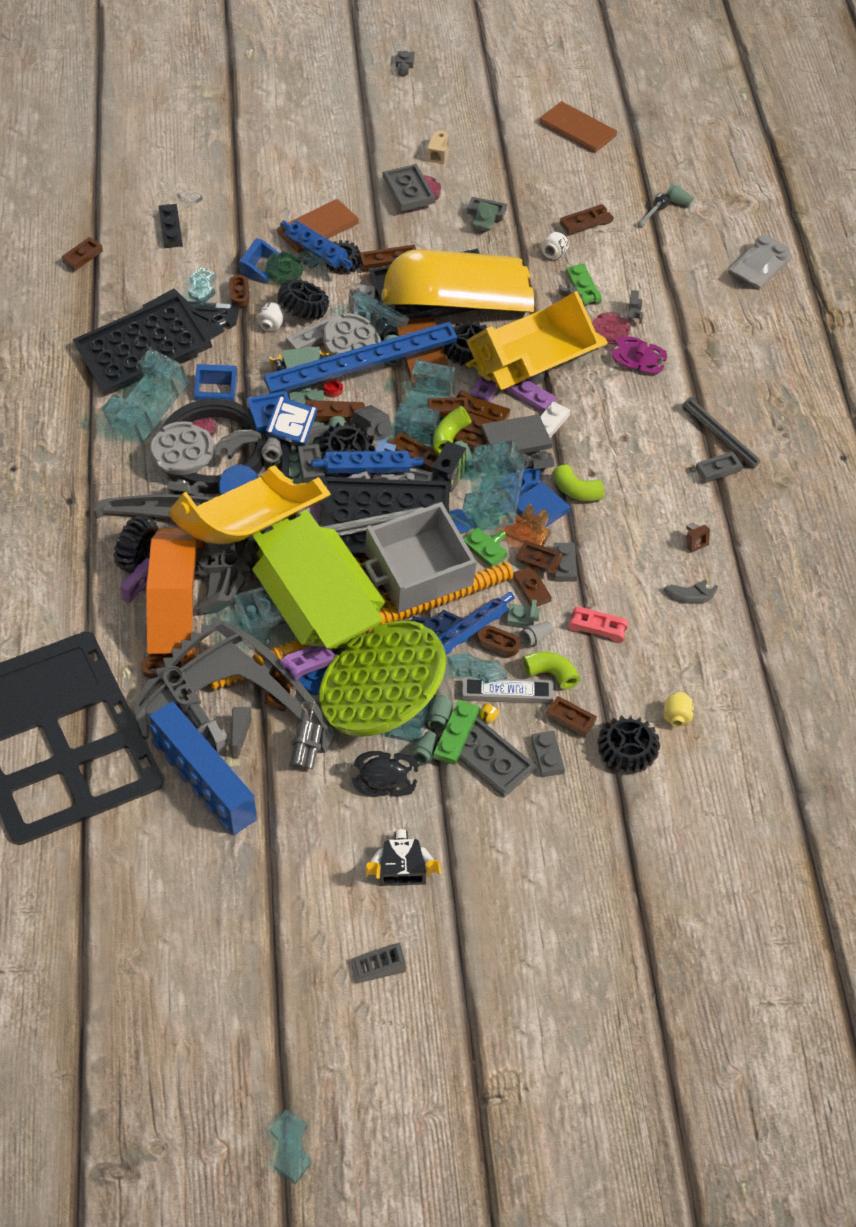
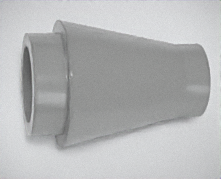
[261,435,282,462]
[520,621,553,647]

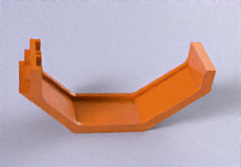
[146,528,204,660]

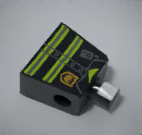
[432,441,466,492]

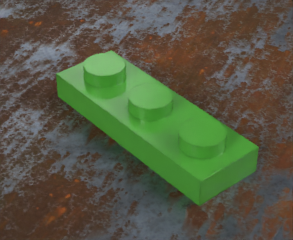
[434,699,480,765]

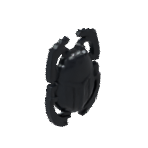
[352,751,418,796]

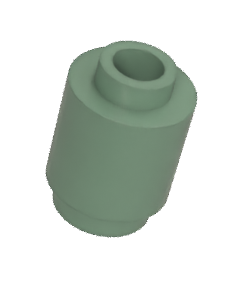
[427,695,453,731]

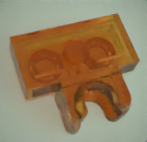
[503,504,551,546]

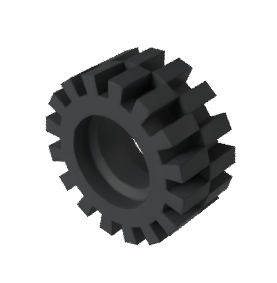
[326,240,360,275]

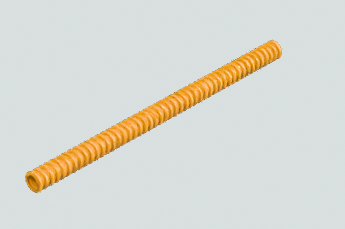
[209,561,513,691]

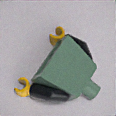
[269,347,330,393]

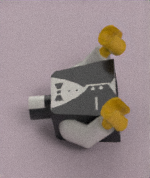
[365,829,441,886]

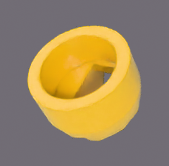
[479,703,499,723]

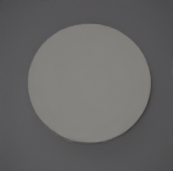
[323,313,381,356]
[150,422,214,475]

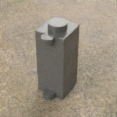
[350,405,393,441]

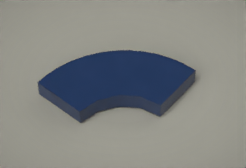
[410,609,463,636]

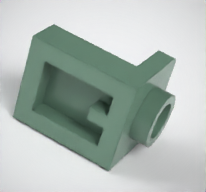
[472,201,498,231]
[507,600,540,628]

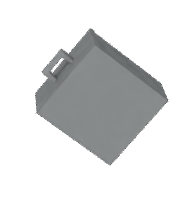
[364,502,477,613]

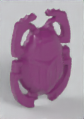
[611,336,667,375]

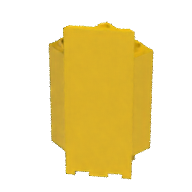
[465,291,608,390]

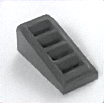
[231,707,251,759]
[351,943,406,983]

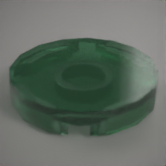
[265,252,304,285]

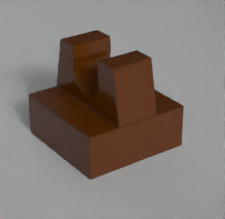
[686,522,710,552]

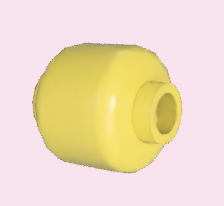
[663,692,694,727]

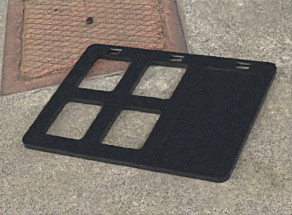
[0,631,164,845]

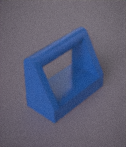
[239,238,284,283]
[194,364,238,401]

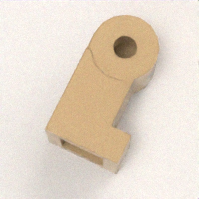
[427,130,449,164]

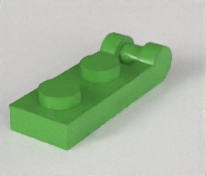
[566,264,602,306]

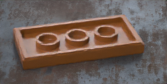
[539,101,617,153]
[277,199,359,253]
[395,316,451,382]

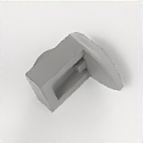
[197,720,228,755]

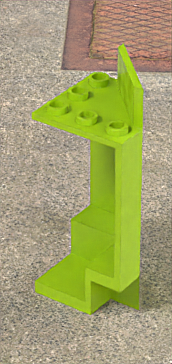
[252,509,385,649]

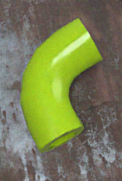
[433,406,472,456]
[552,464,605,501]
[522,651,581,690]

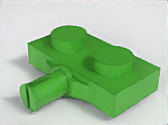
[464,527,508,567]

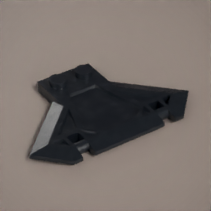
[142,288,240,339]

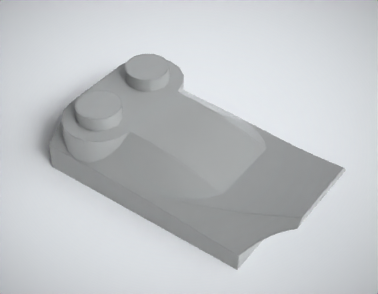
[728,235,792,290]

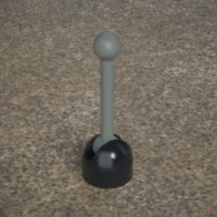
[638,193,670,227]

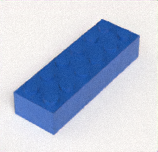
[149,701,257,835]

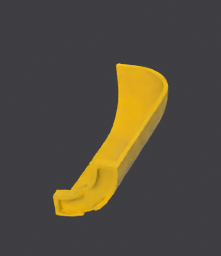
[381,249,534,312]
[169,465,331,544]

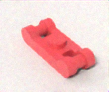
[568,607,629,643]

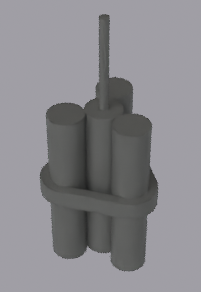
[290,700,323,769]

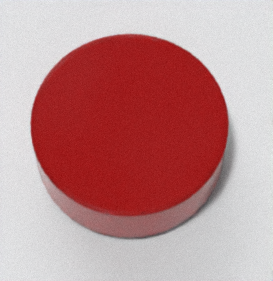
[323,379,343,398]

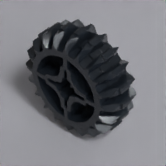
[277,279,330,321]
[444,320,487,368]
[319,421,375,476]
[113,515,158,573]
[597,715,660,775]

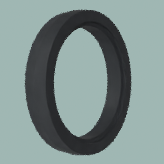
[161,399,267,494]

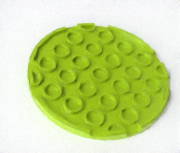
[319,621,446,737]

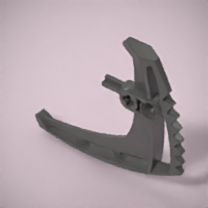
[94,494,262,613]
[133,617,336,753]

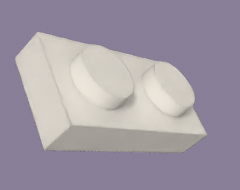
[540,401,570,438]

